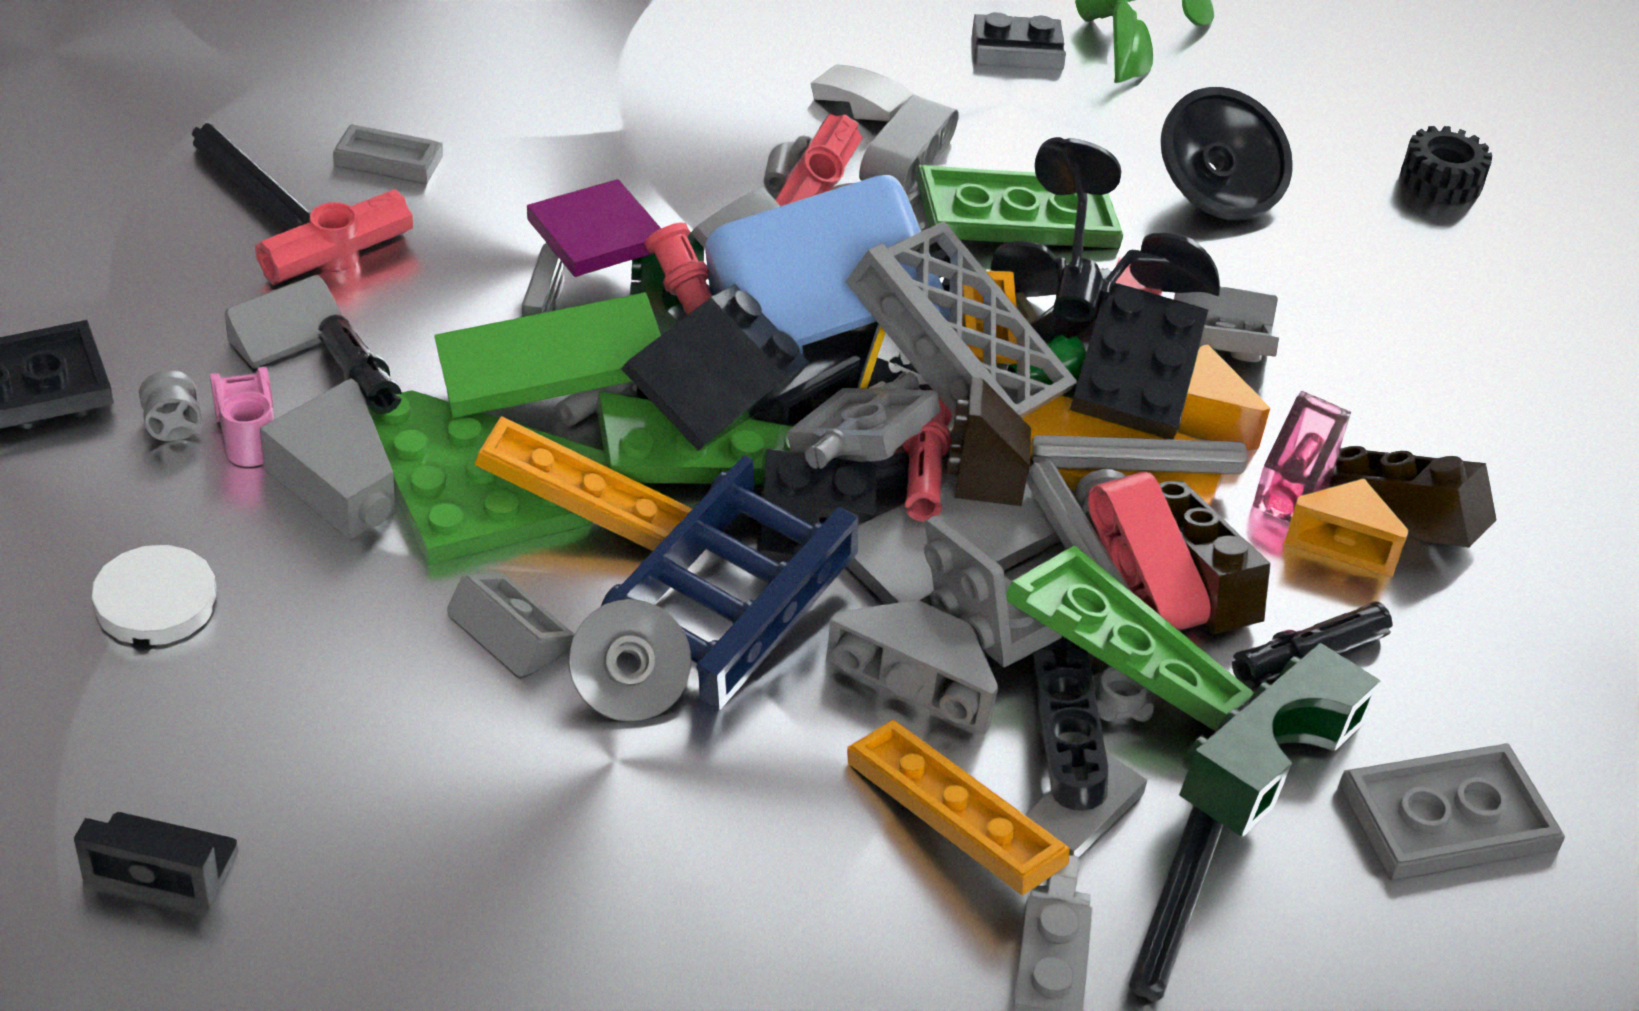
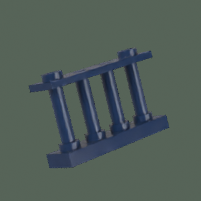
[601,455,858,711]

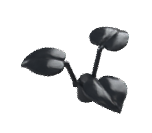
[990,137,1221,322]

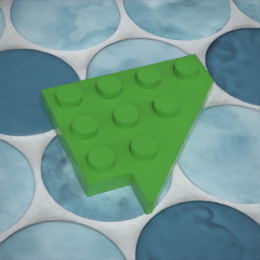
[365,390,606,566]

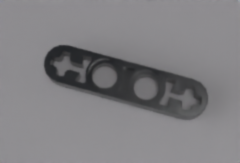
[1033,636,1109,811]

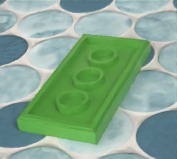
[916,165,1124,249]
[434,292,661,418]

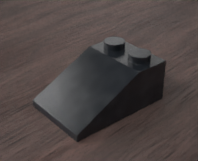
[621,285,809,451]

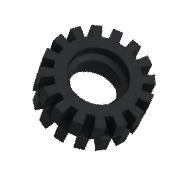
[1400,125,1493,205]

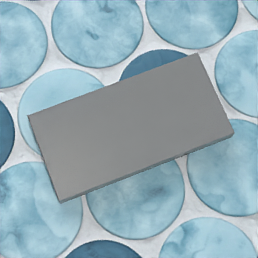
[847,480,1061,606]

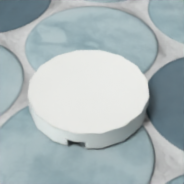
[92,545,217,645]

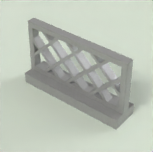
[845,221,1077,418]

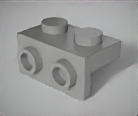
[1173,286,1280,362]

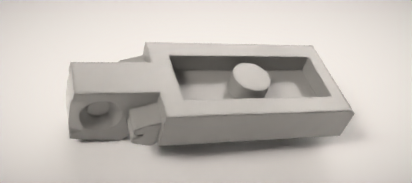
[1012,855,1093,1011]

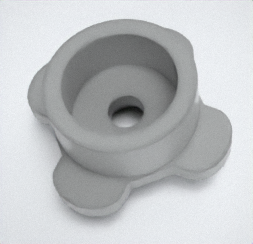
[1092,666,1154,721]

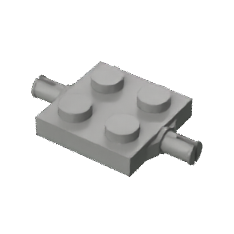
[787,372,941,469]

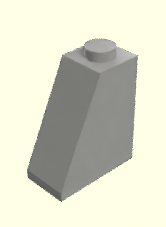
[260,378,396,540]

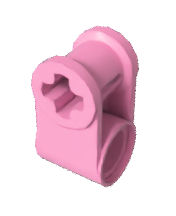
[210,367,274,467]

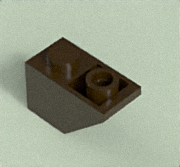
[946,377,1031,506]

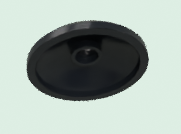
[1160,86,1293,220]

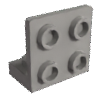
[924,515,1062,667]

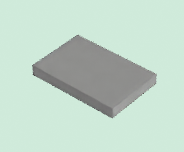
[1339,743,1566,881]

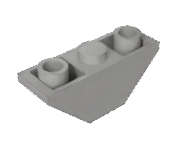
[826,600,998,734]

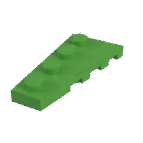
[597,391,805,485]
[1006,545,1254,731]

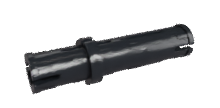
[318,315,402,414]
[1232,601,1393,688]

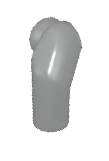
[556,382,640,427]

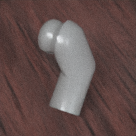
[764,135,812,192]

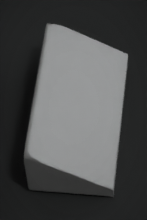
[224,275,343,369]
[447,573,575,677]

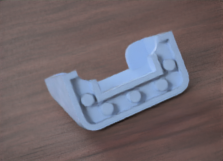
[705,175,950,355]

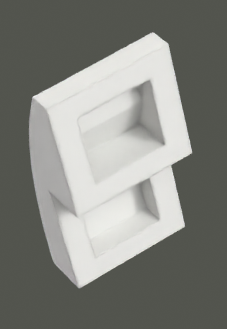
[810,63,915,121]

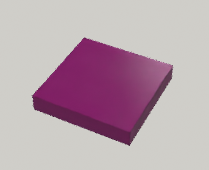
[527,179,661,277]

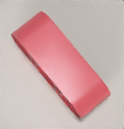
[1088,471,1211,631]

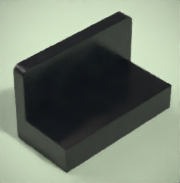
[73,812,238,909]

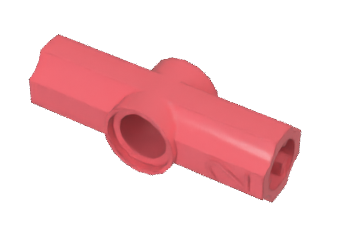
[775,114,863,206]
[255,189,413,286]

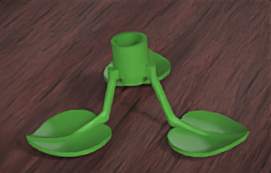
[1075,0,1215,83]

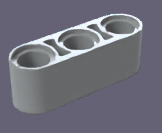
[859,94,959,195]

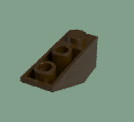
[1315,445,1497,548]
[1159,481,1271,634]

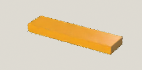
[474,416,692,551]
[847,719,1070,896]

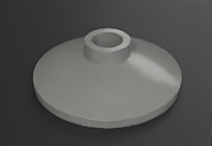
[569,599,691,722]

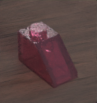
[1252,389,1352,523]

